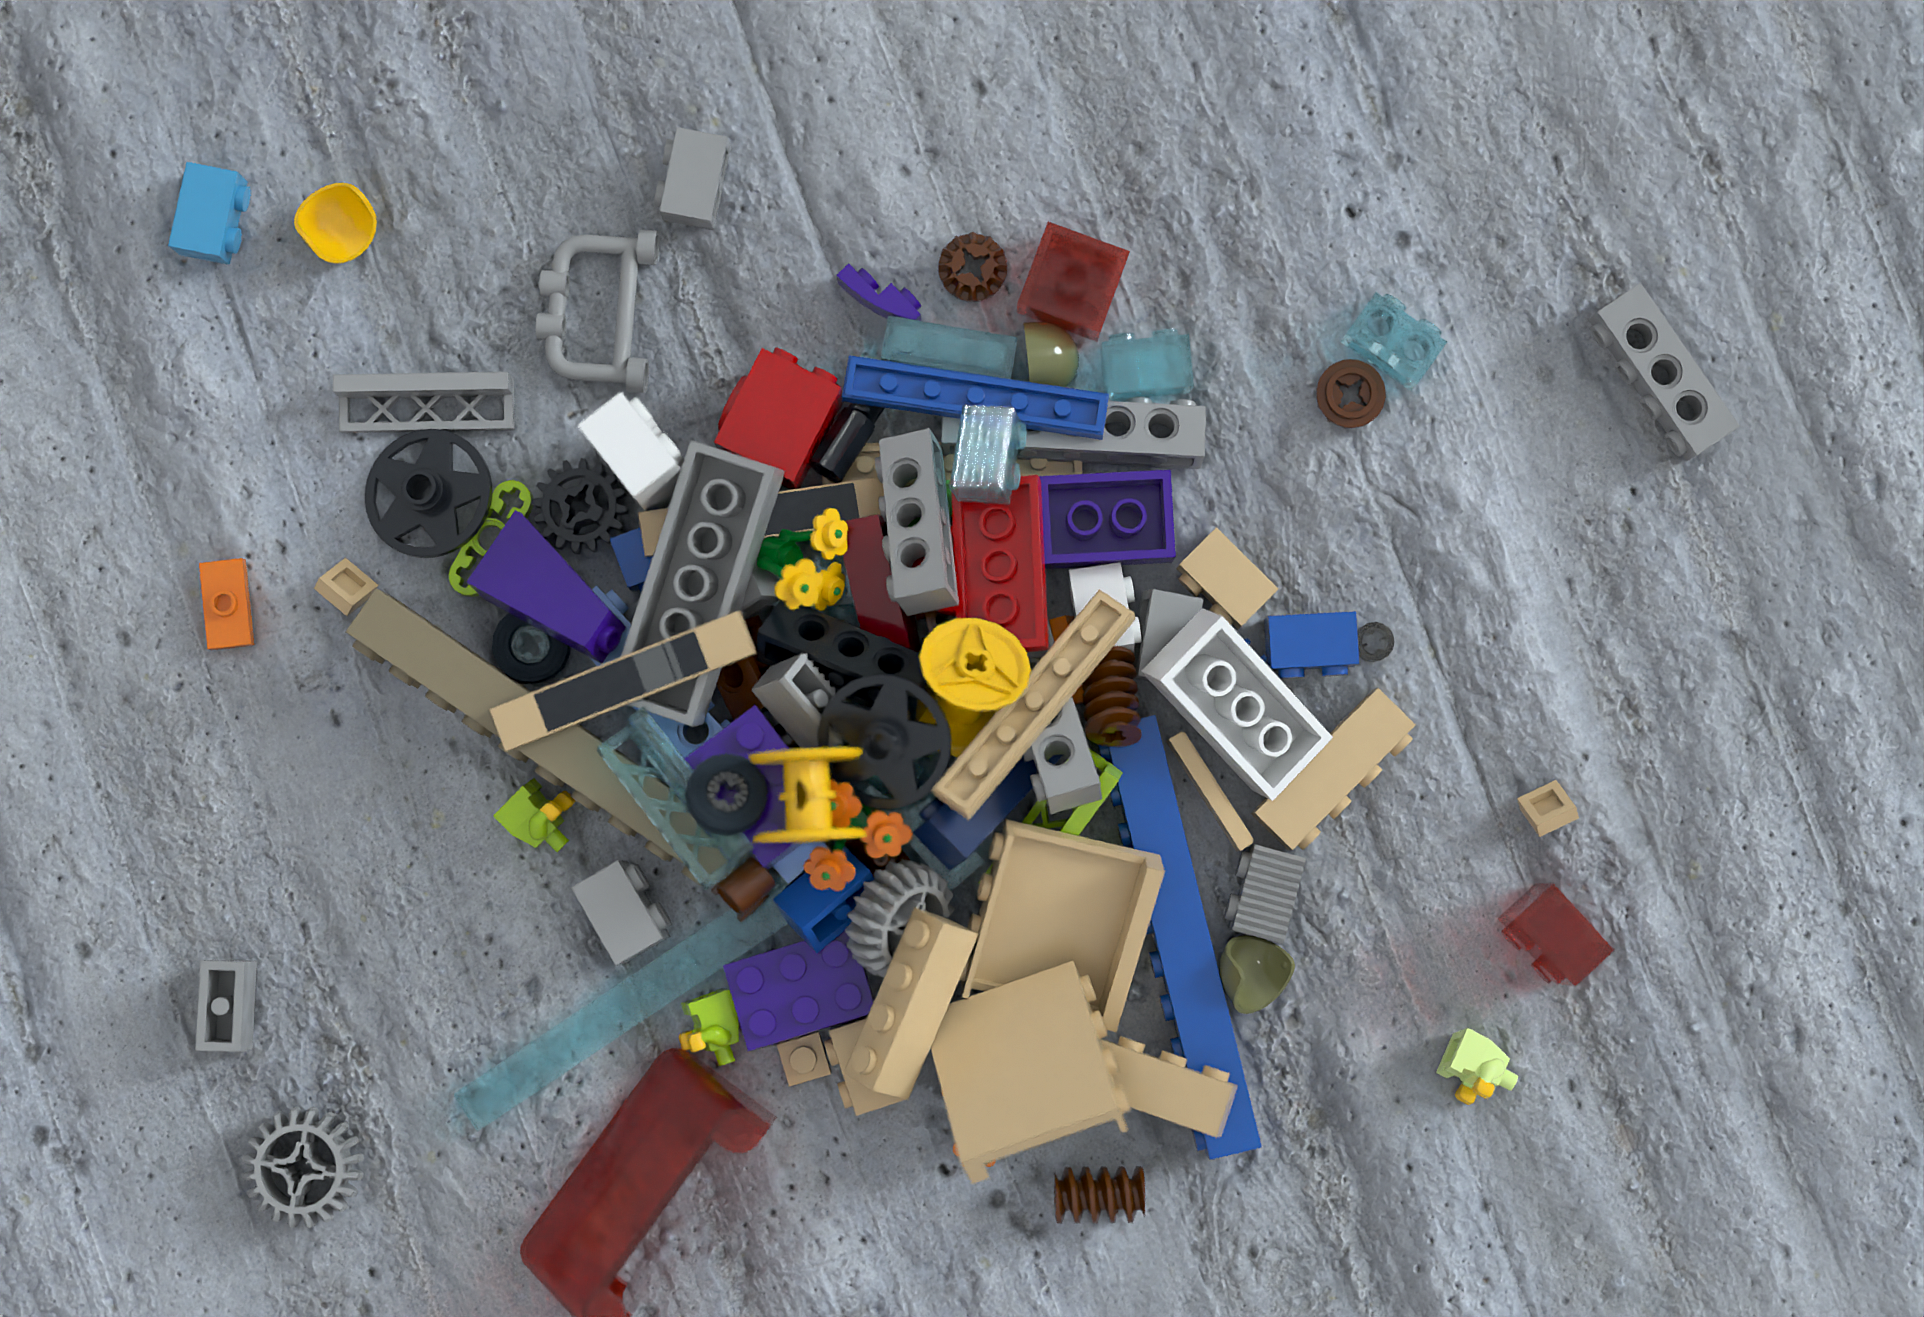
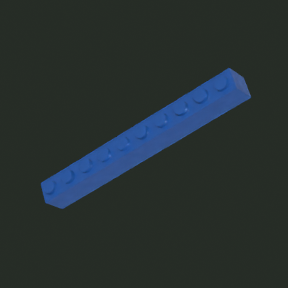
[1097,715,1262,1160]

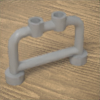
[536,229,660,393]

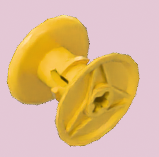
[920,618,1031,757]
[748,748,867,843]

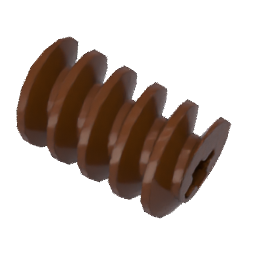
[1082,646,1142,747]
[1054,1166,1145,1224]

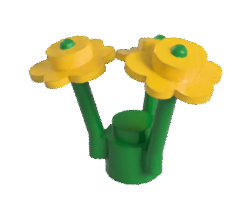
[757,508,848,611]

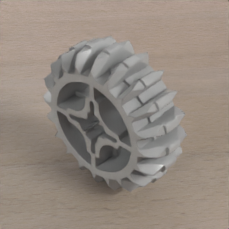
[845,859,955,977]
[242,1107,364,1228]

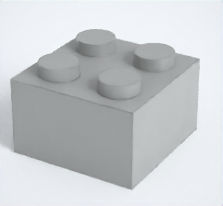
[571,860,672,965]

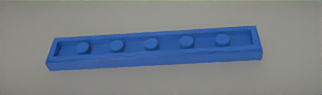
[842,355,1109,440]

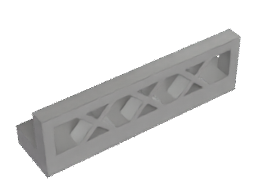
[333,372,515,433]

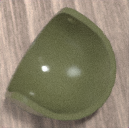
[1023,322,1079,387]
[1219,935,1295,1014]

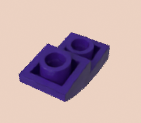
[836,263,922,328]

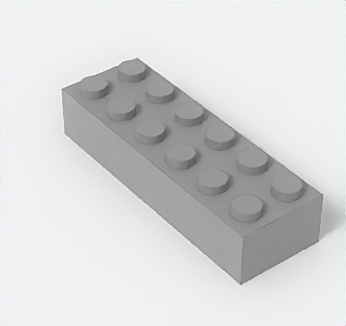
[621,440,785,726]

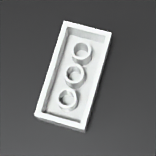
[578,392,684,511]
[1141,608,1333,801]

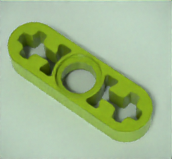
[449,480,534,597]

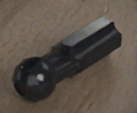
[809,403,885,483]

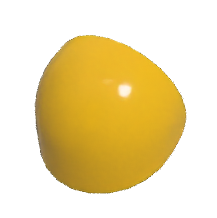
[294,183,377,263]

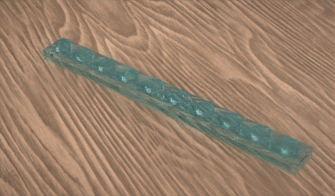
[453,876,789,1131]

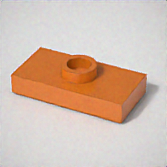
[199,558,254,650]

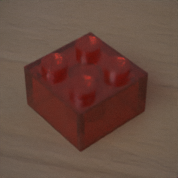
[1016,222,1130,342]
[1497,883,1615,987]

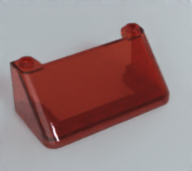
[520,1048,777,1317]

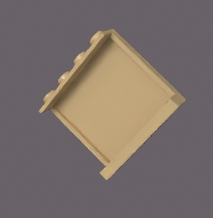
[959,819,1165,1032]
[931,961,1131,1184]

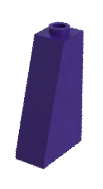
[467,510,627,664]

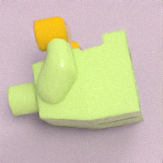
[1436,1028,1518,1105]

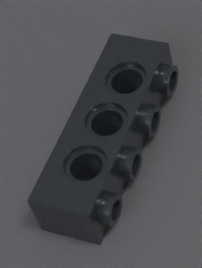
[757,599,937,721]

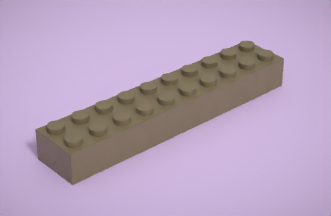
[346,588,747,887]

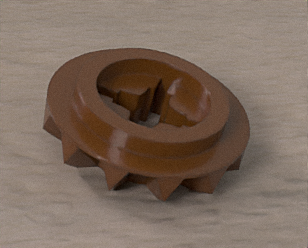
[938,232,1007,302]
[1316,359,1386,429]

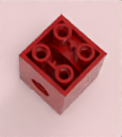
[714,347,844,490]

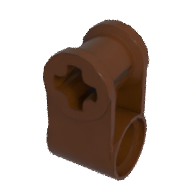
[711,856,775,923]

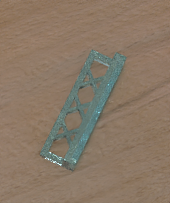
[596,707,754,891]

